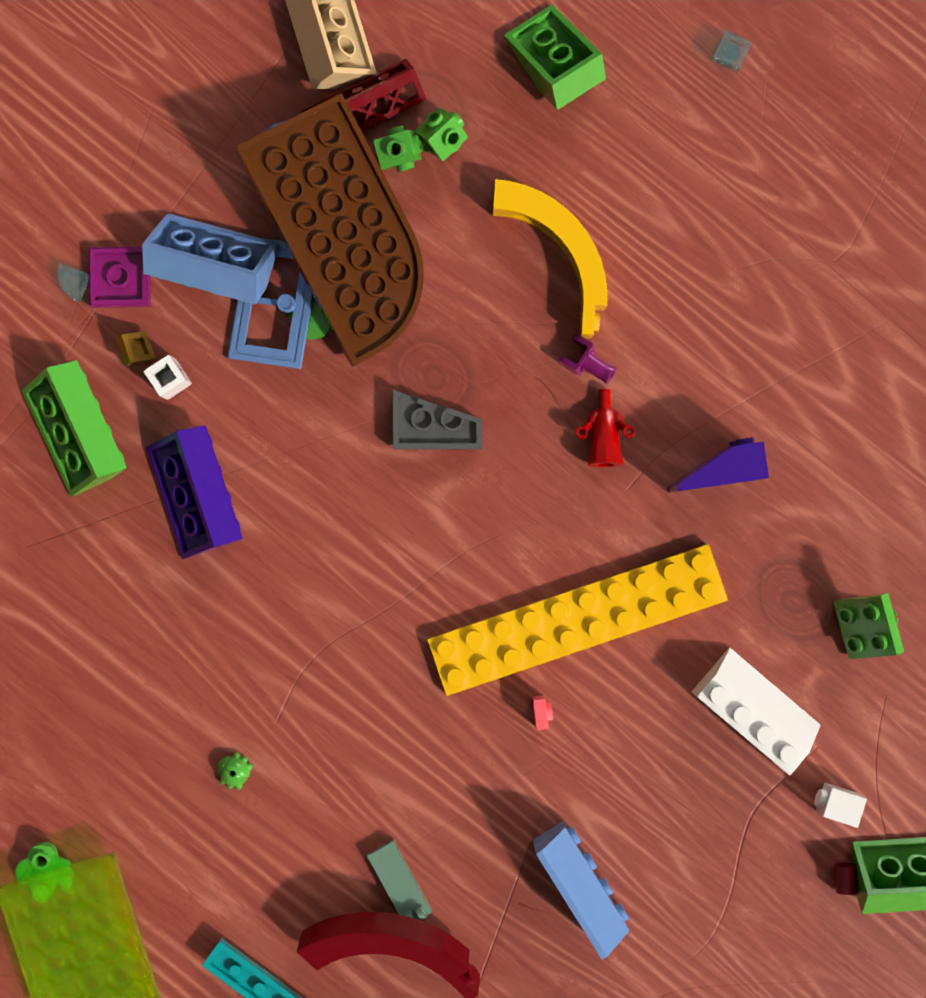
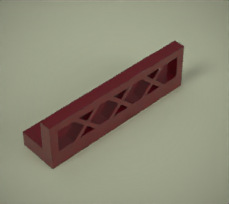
[301,59,427,132]

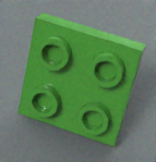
[833,593,904,659]

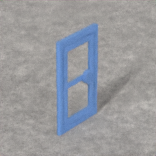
[227,238,313,369]

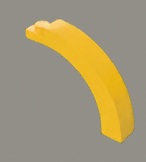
[493,179,607,339]

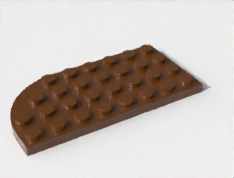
[234,93,424,367]

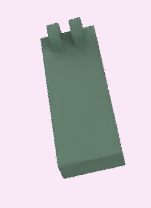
[367,839,432,920]

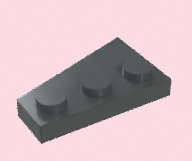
[393,390,482,450]

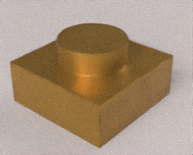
[115,331,156,366]

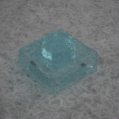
[711,30,752,73]

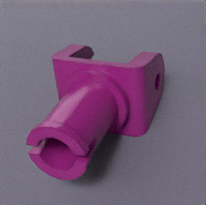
[557,334,617,384]

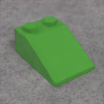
[504,4,606,110]

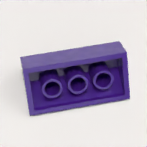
[146,425,243,559]

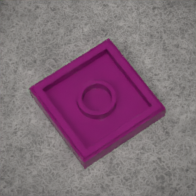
[89,247,151,308]

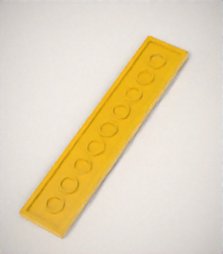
[428,544,728,696]

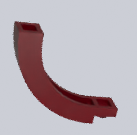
[296,912,480,998]

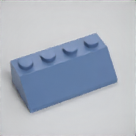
[142,213,278,305]
[533,821,630,960]

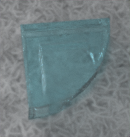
[58,264,89,303]

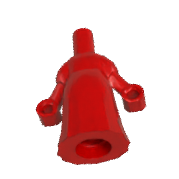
[576,389,635,468]

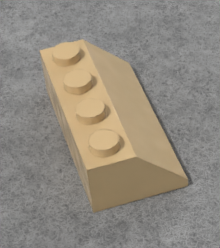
[285,0,377,89]

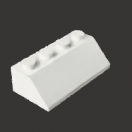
[691,648,821,775]

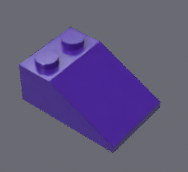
[668,437,769,493]

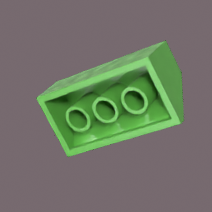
[21,360,127,497]
[851,837,926,914]

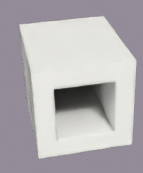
[143,355,192,400]
[815,782,867,828]

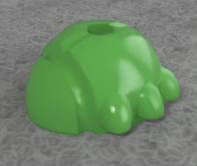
[217,752,253,790]

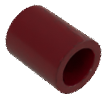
[834,862,858,895]

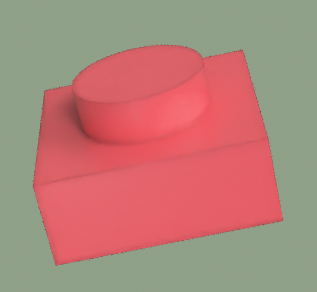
[532,695,553,730]

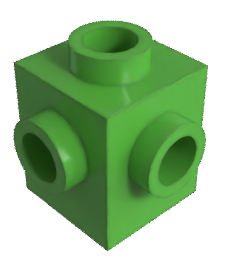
[414,107,468,162]
[373,126,423,172]

